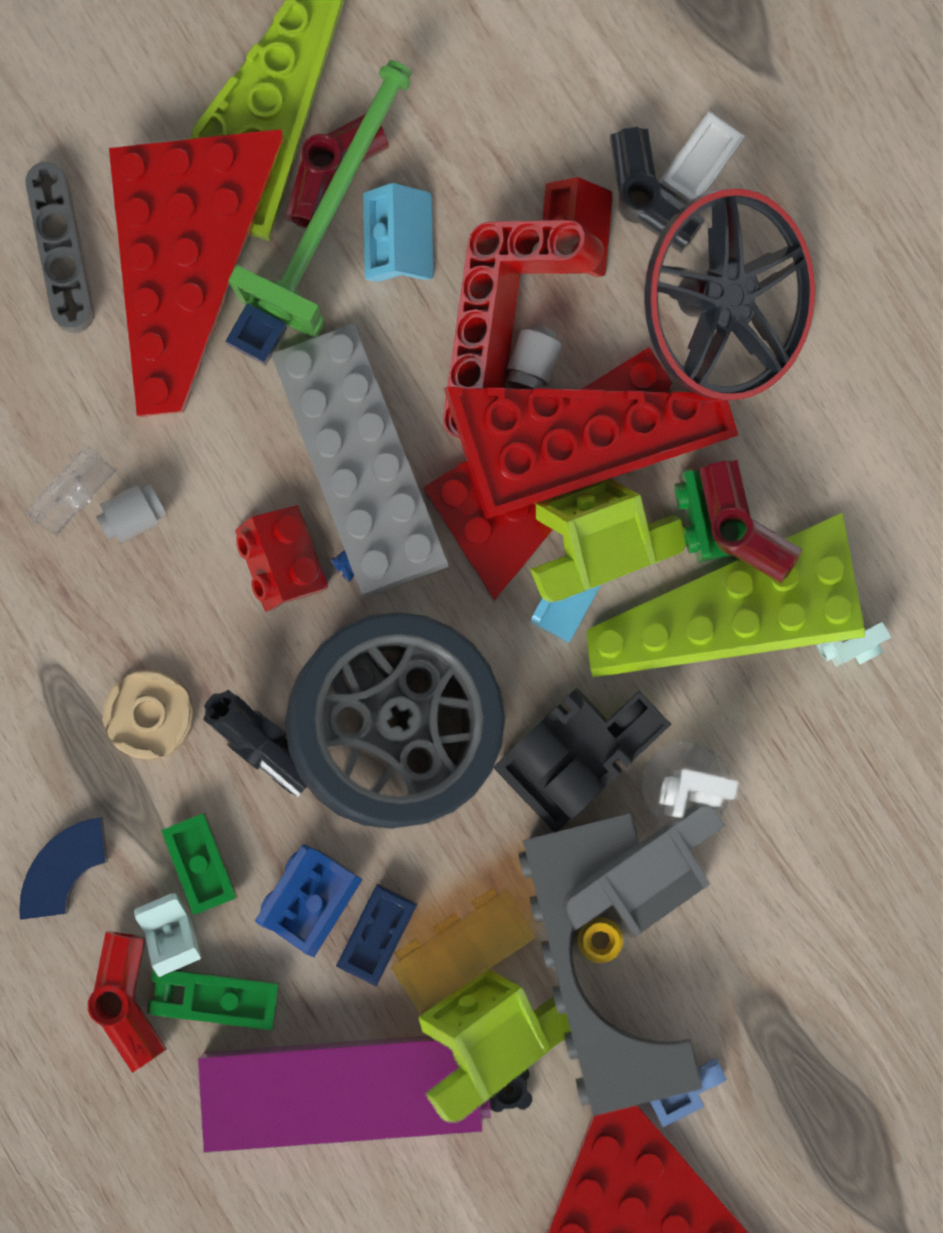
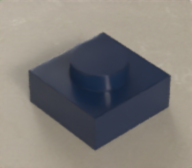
[225,303,287,366]

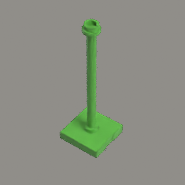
[228,60,412,338]

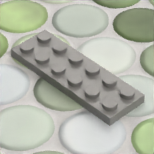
[271,323,449,599]

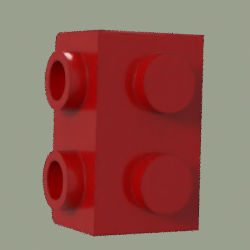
[235,505,329,612]

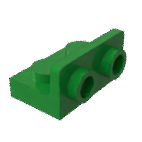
[674,469,746,563]

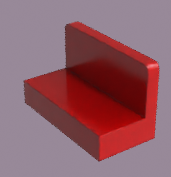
[542,177,613,277]

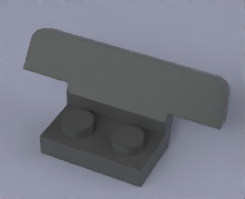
[563,803,725,937]

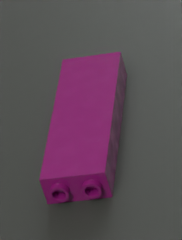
[198,1035,491,1153]

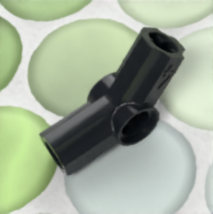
[610,127,705,253]
[203,689,307,798]

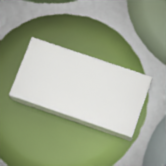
[659,111,745,204]

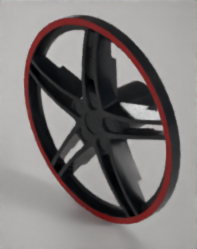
[644,188,815,400]

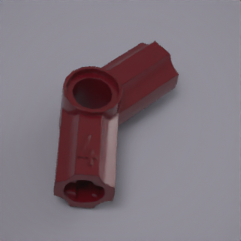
[285,114,389,229]
[699,460,803,585]

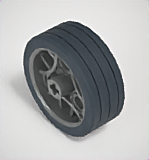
[285,612,505,829]

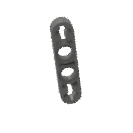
[26,162,94,333]

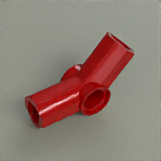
[87,931,167,1073]

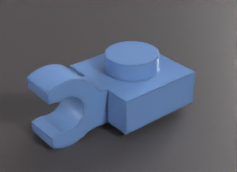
[651,1058,727,1127]

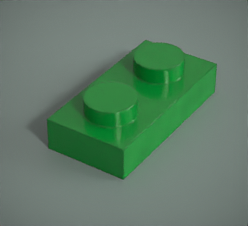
[161,813,238,916]

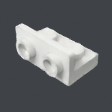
[659,769,739,817]

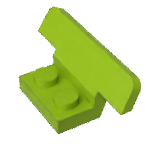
[530,478,686,602]
[418,968,571,1122]

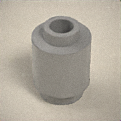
[506,325,562,389]
[96,483,167,544]

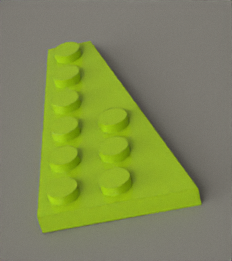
[189,0,345,241]
[586,512,865,677]

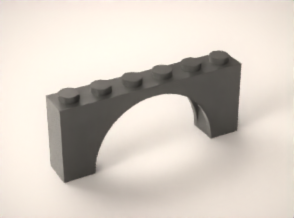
[518,813,703,1116]

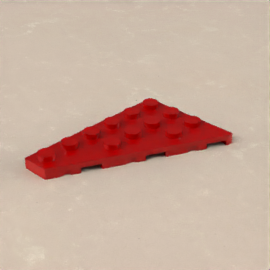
[109,129,285,417]
[546,1105,749,1233]

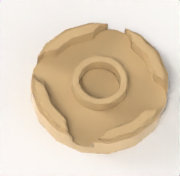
[102,670,194,760]

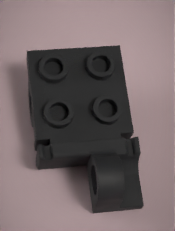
[494,688,671,832]

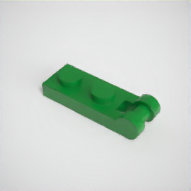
[147,969,280,1030]

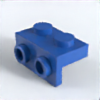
[255,844,363,957]

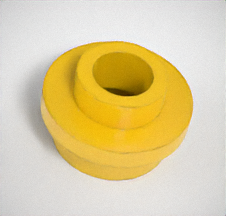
[577,917,623,963]

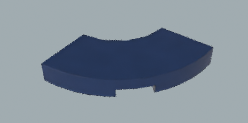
[19,817,108,920]

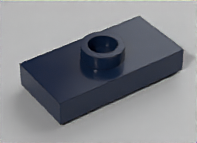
[336,883,418,987]

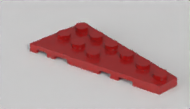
[423,347,673,602]
[444,386,739,519]

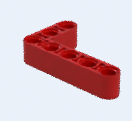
[443,220,604,439]

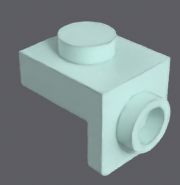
[816,622,891,667]
[134,893,201,977]

